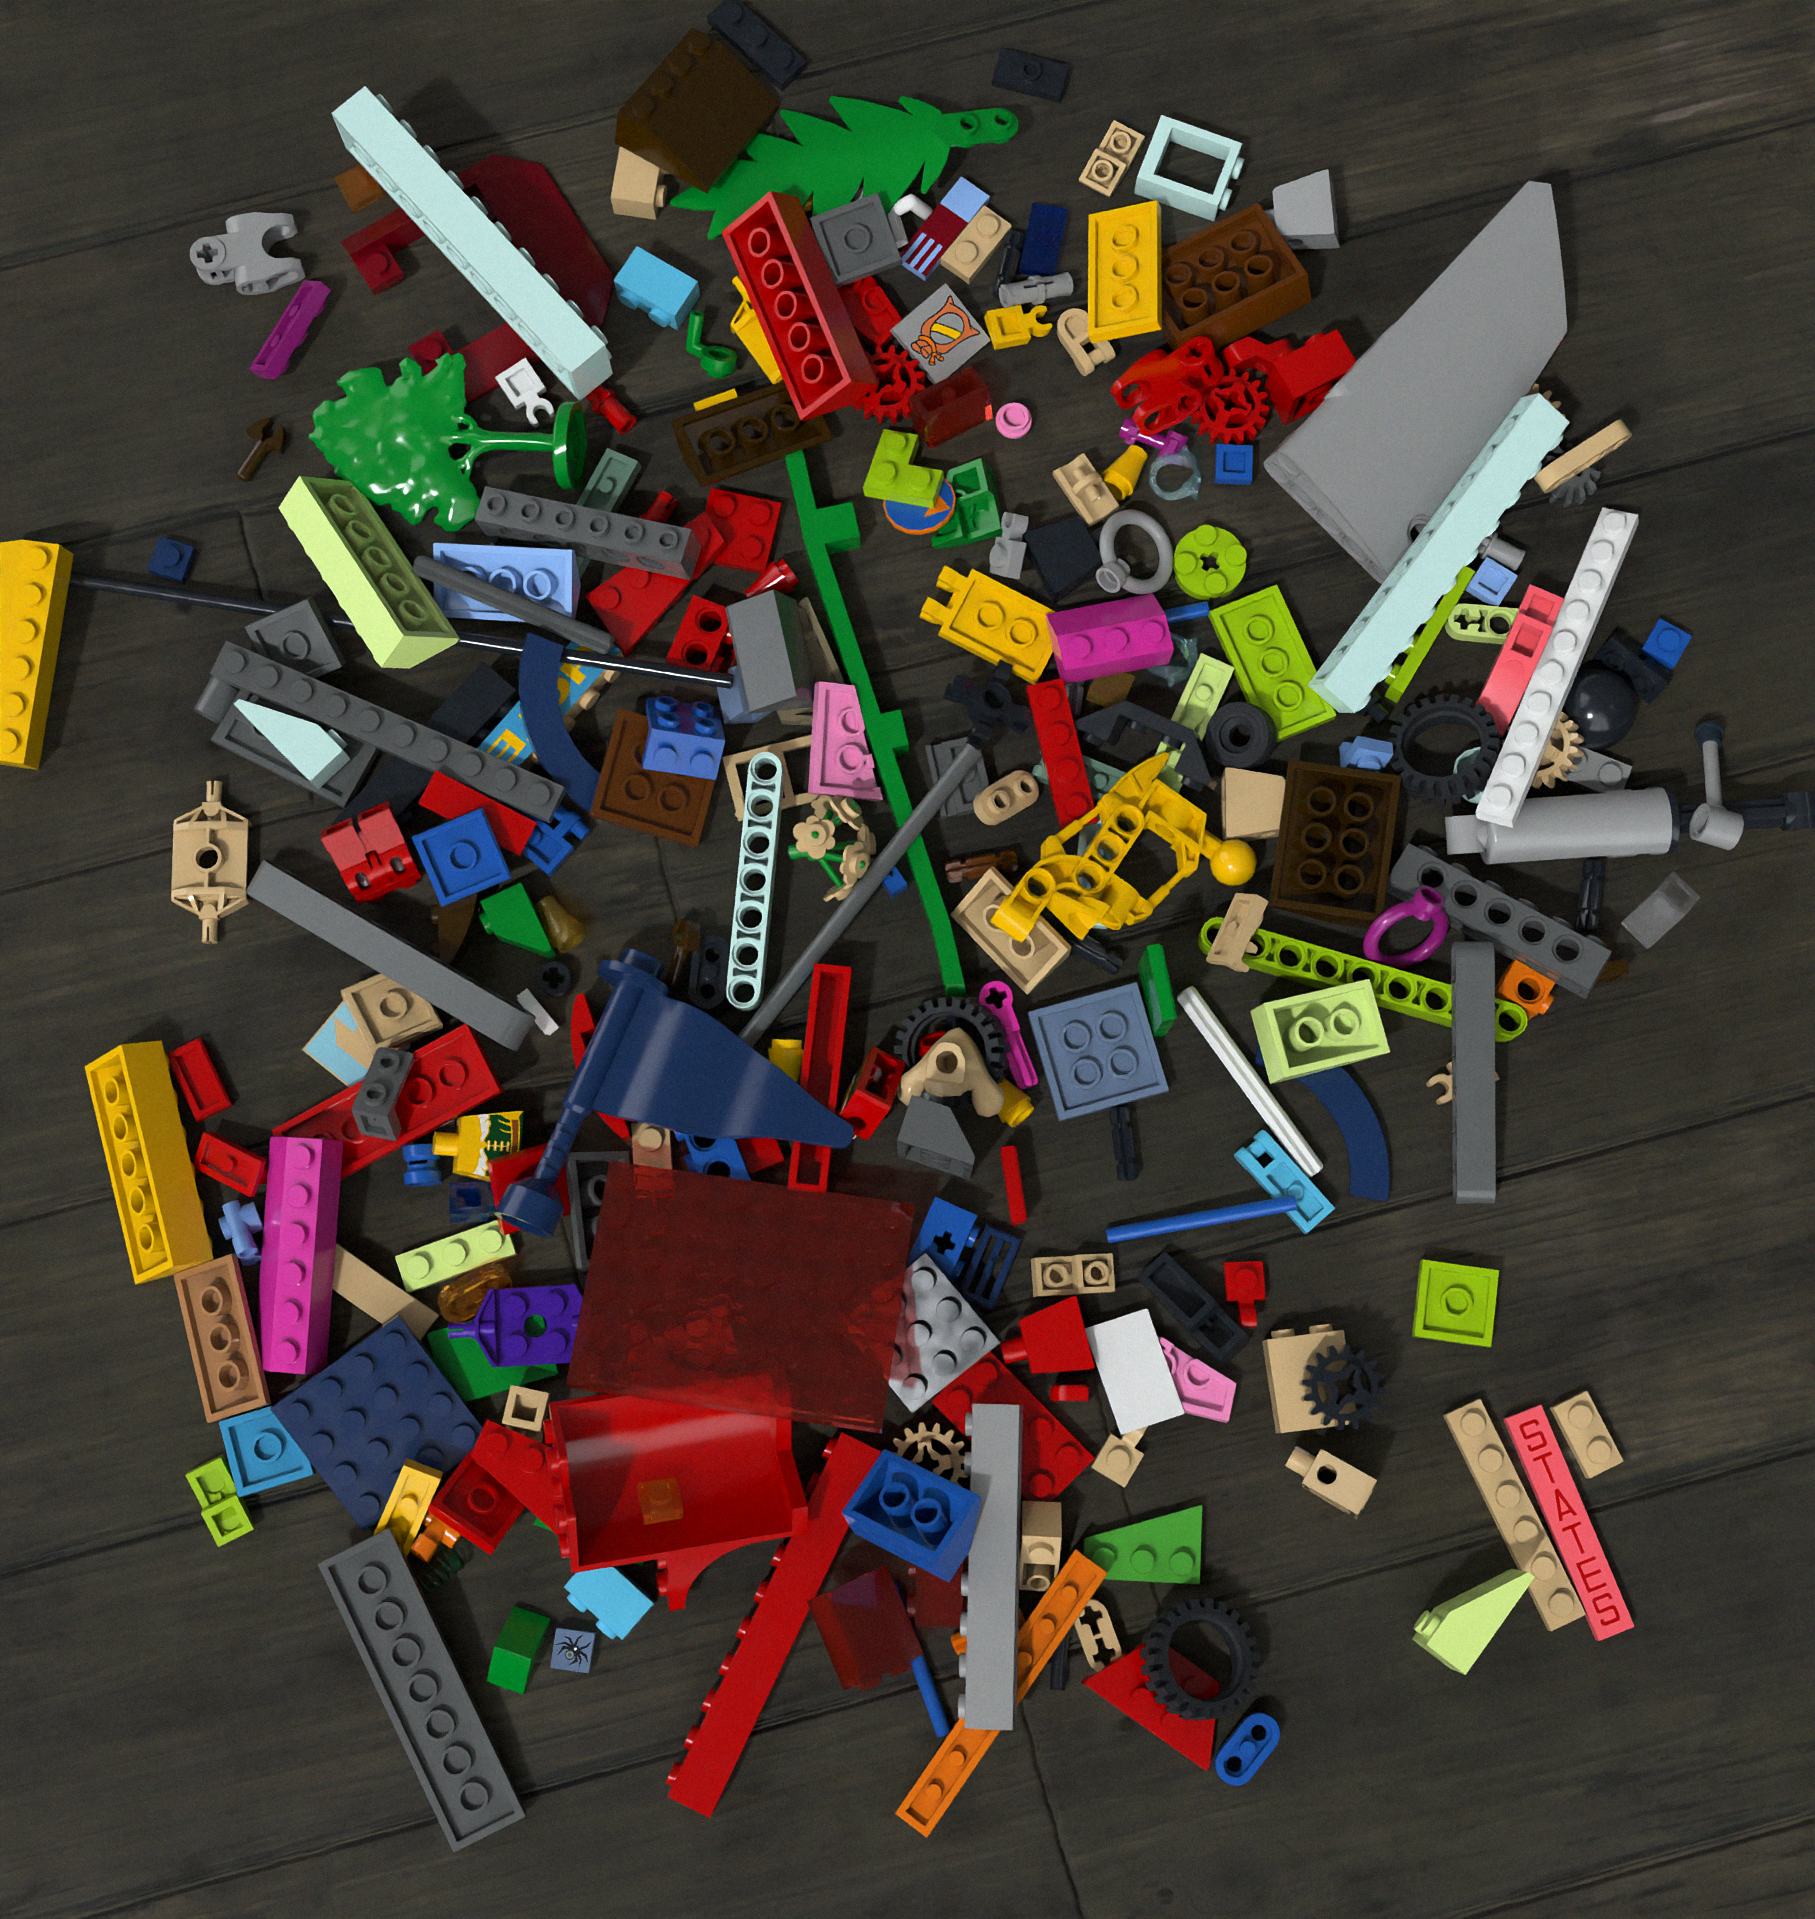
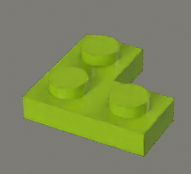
[863,429,944,509]

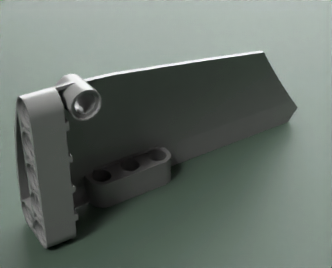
[1263,181,1567,584]

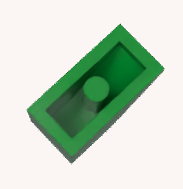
[479,882,557,959]

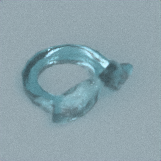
[1149,445,1201,500]
[1147,632,1198,687]

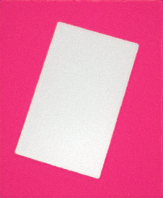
[1085,1309,1184,1435]

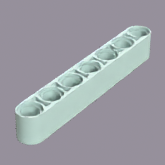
[726,752,785,1012]

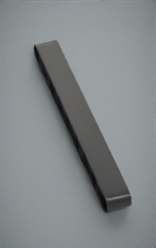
[246,859,536,1051]

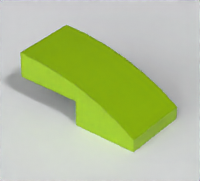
[185,1454,255,1547]

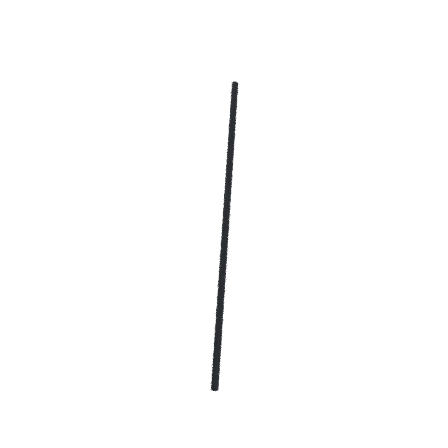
[69,571,734,689]

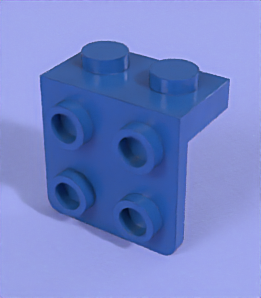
[642,696,725,780]

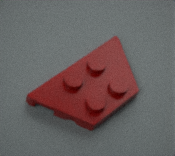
[1081,1642,1220,1771]

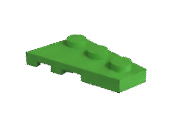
[1083,1505,1202,1584]

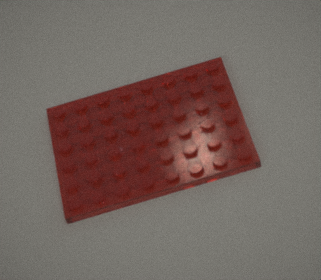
[566,1161,915,1433]

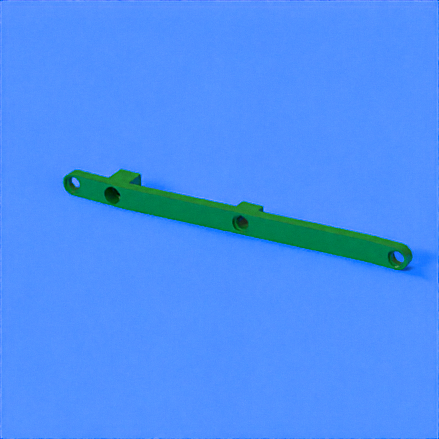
[785,449,967,998]

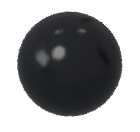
[1562,668,1636,751]

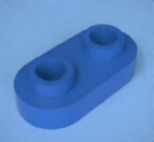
[1214,1712,1280,1786]

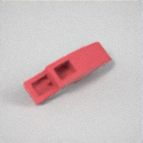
[1475,584,1564,737]

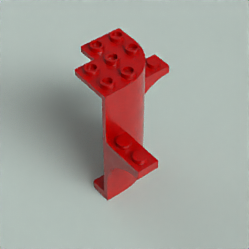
[543,1332,808,1611]

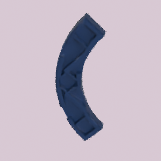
[518,632,617,826]
[1254,1042,1390,1202]

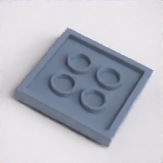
[1028,982,1169,1122]

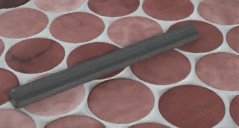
[412,555,615,654]

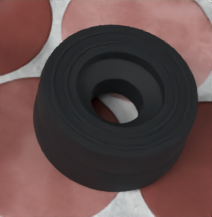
[1206,702,1277,770]

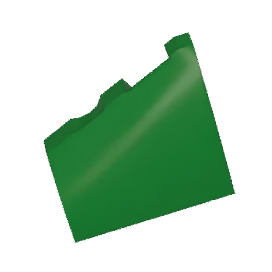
[931,458,1003,550]

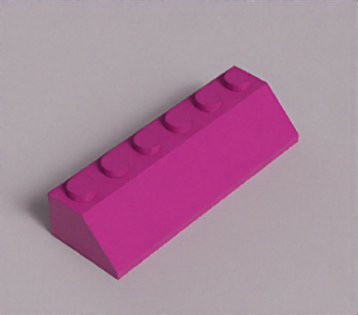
[255,1137,343,1374]

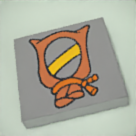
[889,283,991,387]

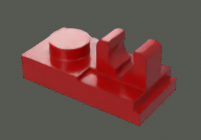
[193,1131,268,1197]

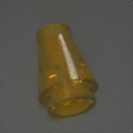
[535,896,585,952]

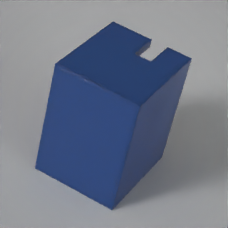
[881,866,907,899]

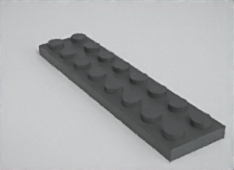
[318,1527,527,1853]

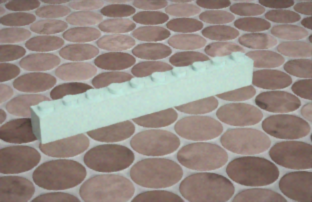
[1308,393,1570,713]

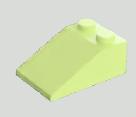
[1250,979,1390,1084]
[1412,1569,1535,1675]

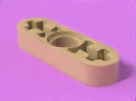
[1534,419,1632,493]

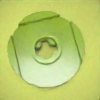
[1173,525,1247,600]

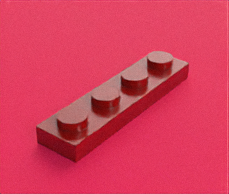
[1026,678,1098,831]

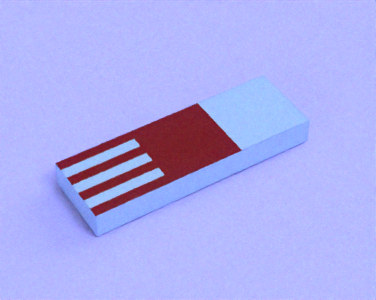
[899,176,990,282]

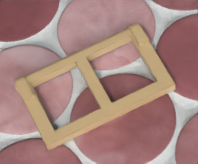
[722,735,820,822]

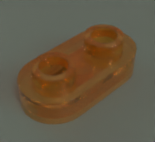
[437,1263,512,1322]

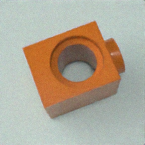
[1495,959,1555,1020]

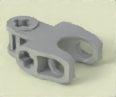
[190,212,306,295]

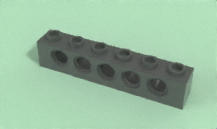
[474,486,701,580]
[1386,843,1612,999]

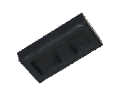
[992,48,1069,103]

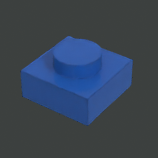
[1214,444,1253,485]
[1640,618,1692,670]

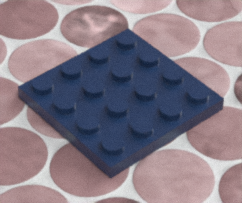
[270,1314,484,1532]

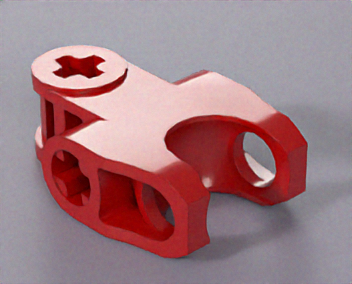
[1110,336,1224,436]

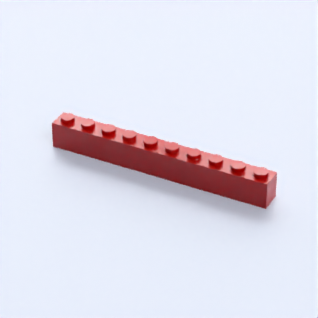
[665,1432,882,1818]

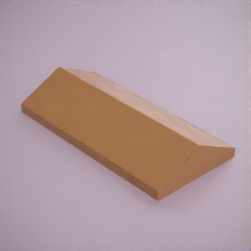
[173,1253,271,1423]

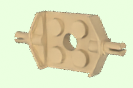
[171,781,252,944]

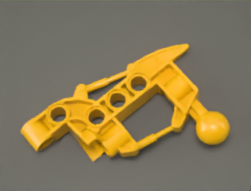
[989,752,1257,943]

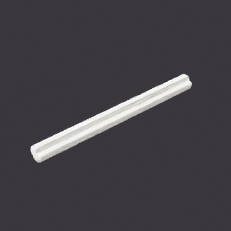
[1177,986,1323,1178]

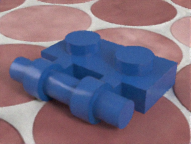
[510,803,592,877]

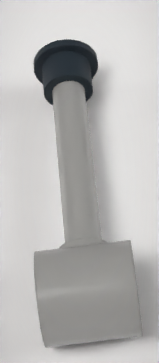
[1689,722,1744,850]

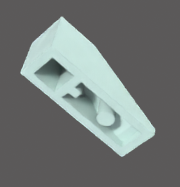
[234,699,350,790]

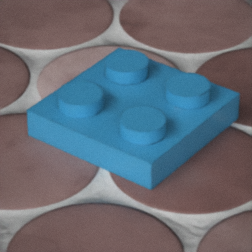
[219,1406,316,1497]

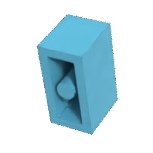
[614,246,700,330]
[564,1566,657,1640]

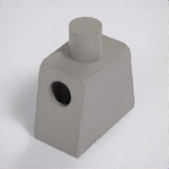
[1264,169,1340,249]

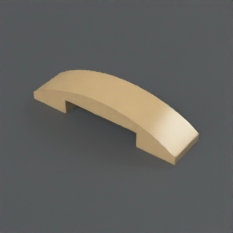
[332,1242,440,1341]

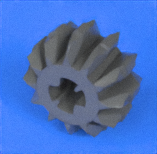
[1539,443,1601,508]

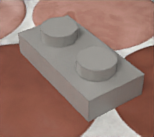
[1555,741,1632,794]

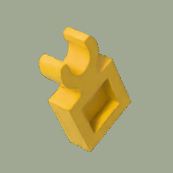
[984,305,1052,350]

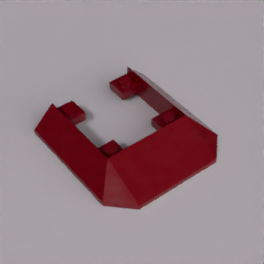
[340,154,615,407]

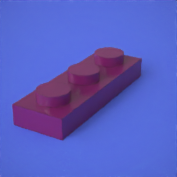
[249,280,331,380]

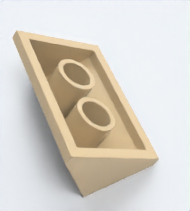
[950,866,1072,995]

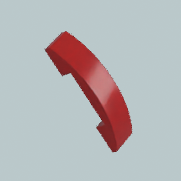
[571,993,632,1142]

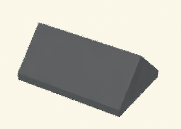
[725,590,815,714]
[565,1151,642,1272]

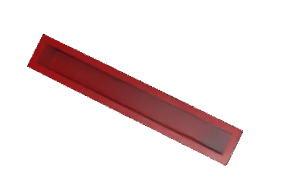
[787,963,853,1198]

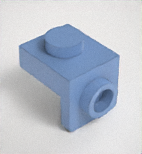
[1339,736,1393,773]

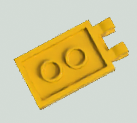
[919,566,1055,685]

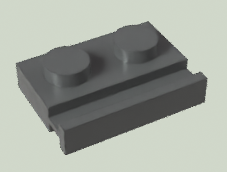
[925,737,989,820]

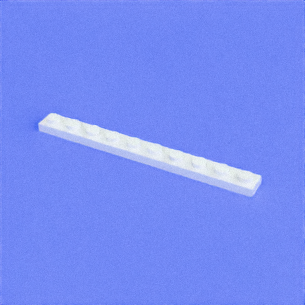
[1476,507,1639,828]

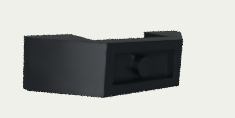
[1075,700,1217,792]

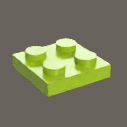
[1412,1260,1499,1348]

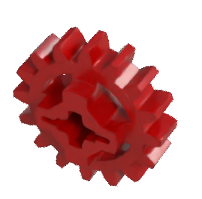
[853,345,925,425]
[1190,368,1269,445]

